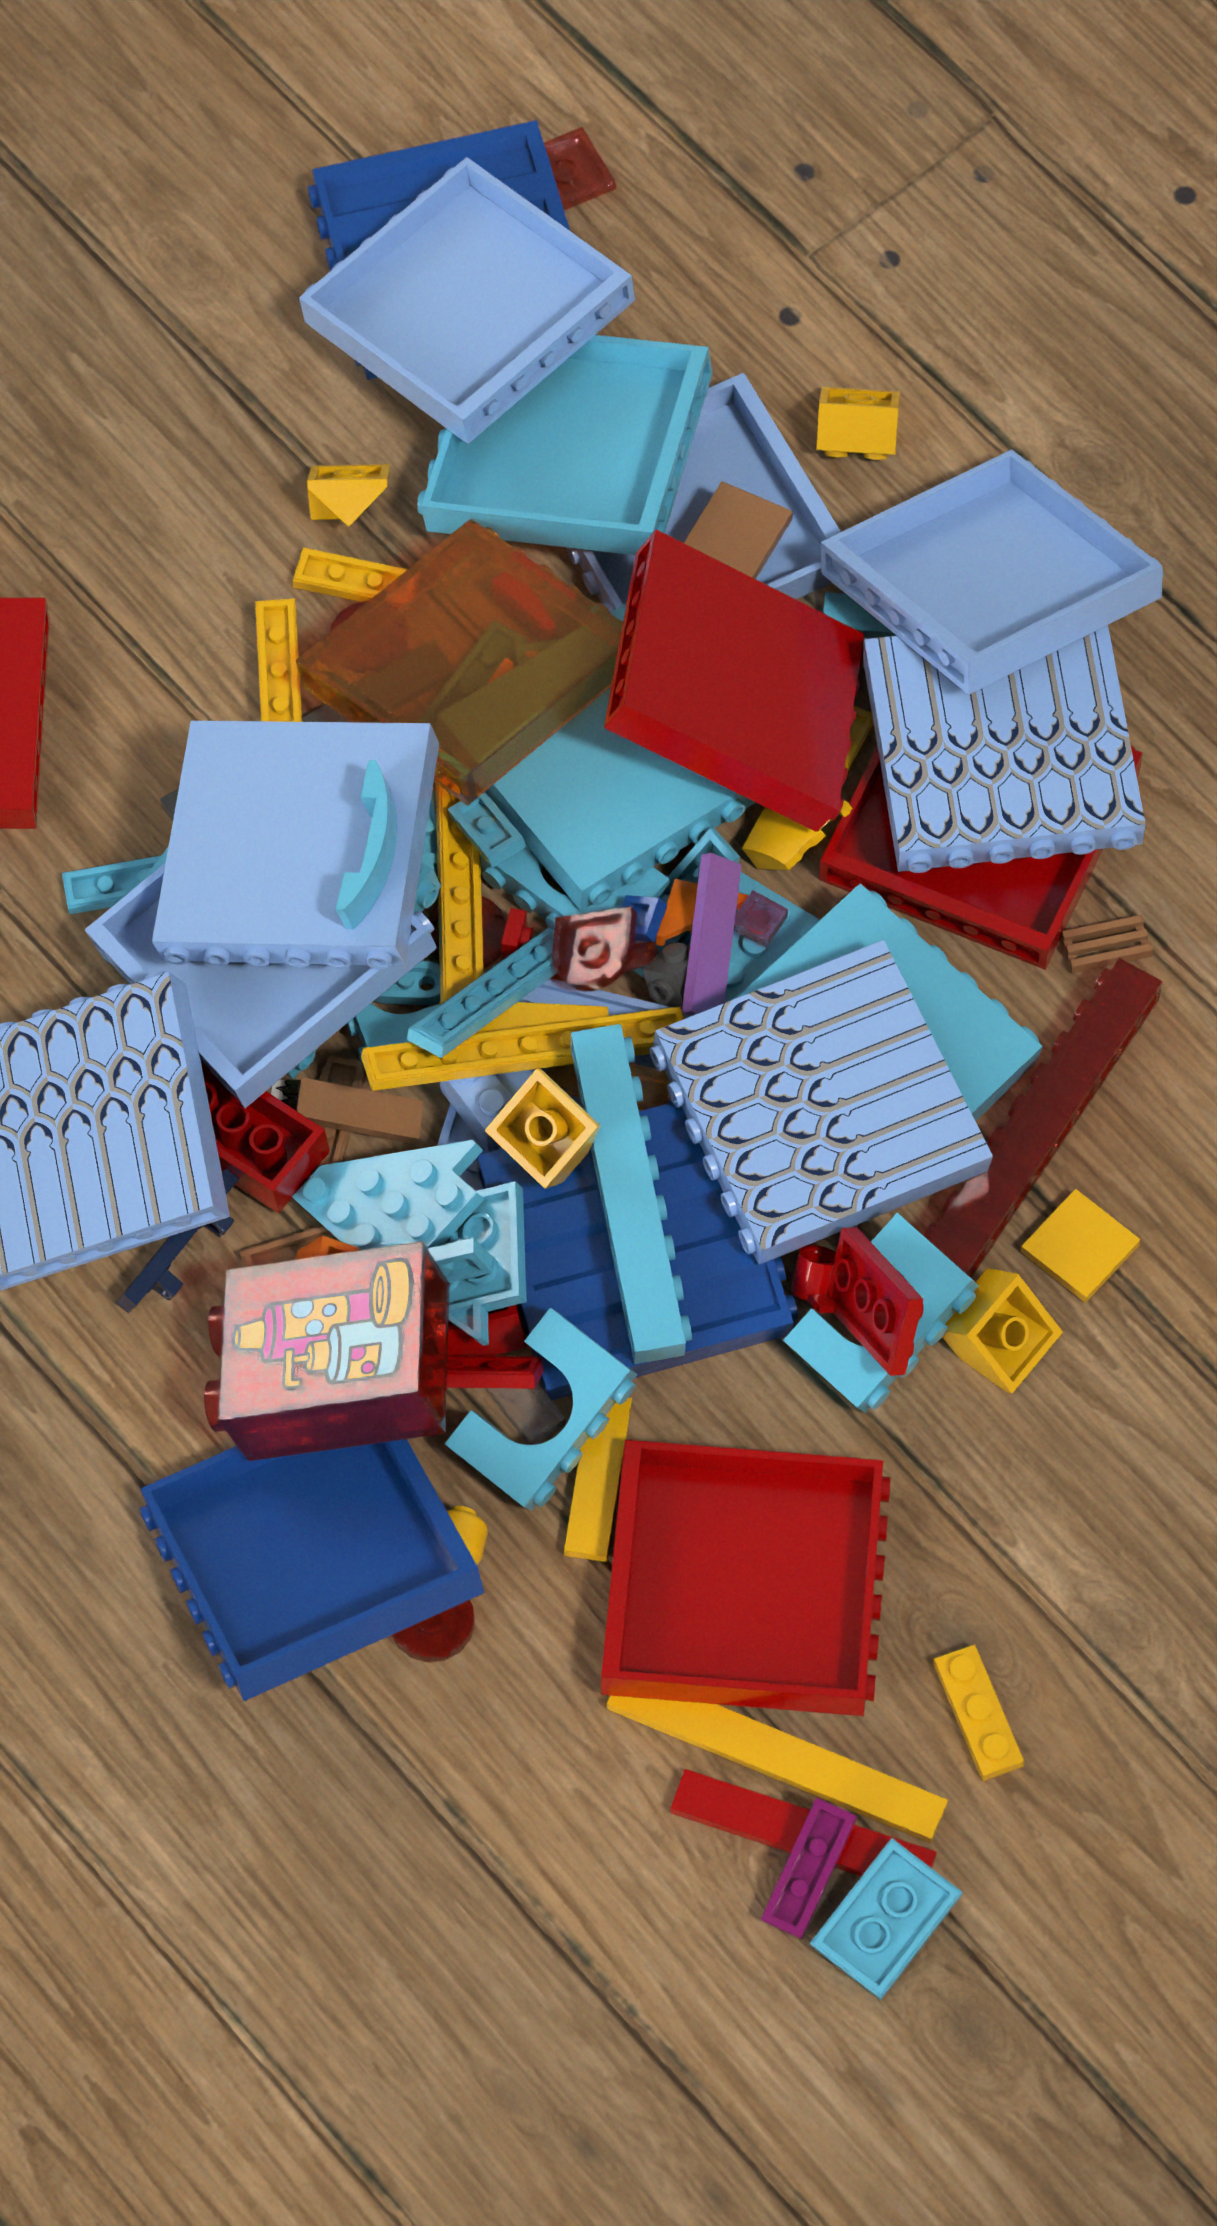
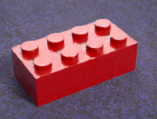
[201,1062,330,1214]

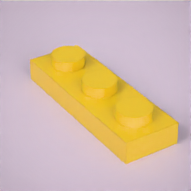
[934,1644,1024,1782]

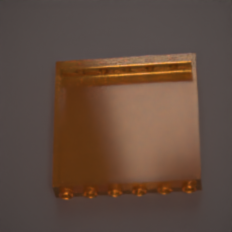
[295,519,623,806]

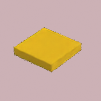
[1021,1189,1141,1303]

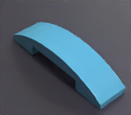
[336,760,397,929]

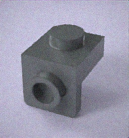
[643,942,690,1009]

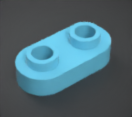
[374,961,440,1005]

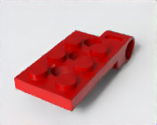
[791,1227,924,1376]

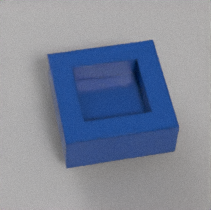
[613,895,668,942]

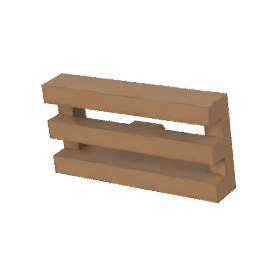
[1061,915,1153,973]

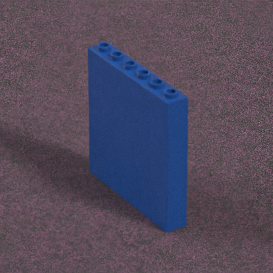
[139,1387,485,1701]

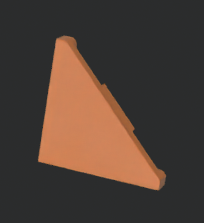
[656,879,749,946]

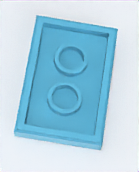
[810,1838,963,2000]

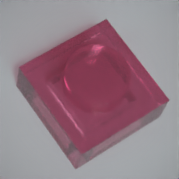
[734,890,788,948]

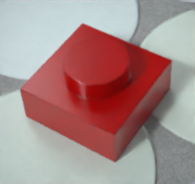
[501,908,533,960]

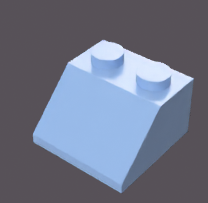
[440,1070,532,1152]

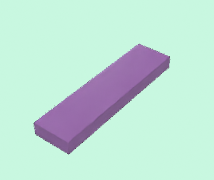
[682,853,742,1016]

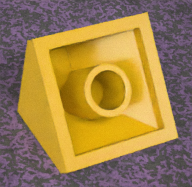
[307,464,390,527]

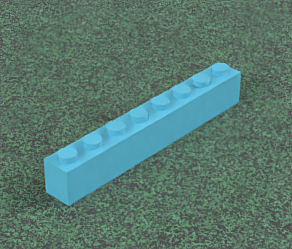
[570,1024,692,1364]

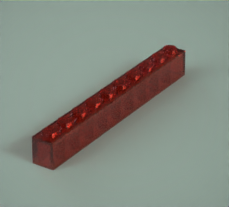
[899,957,1162,1279]

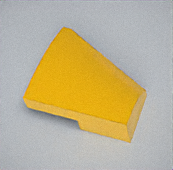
[742,800,852,870]

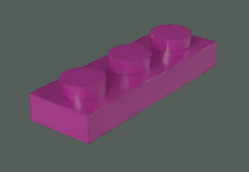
[761,1797,858,1939]

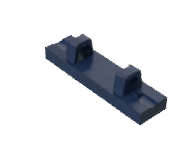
[115,1168,239,1313]

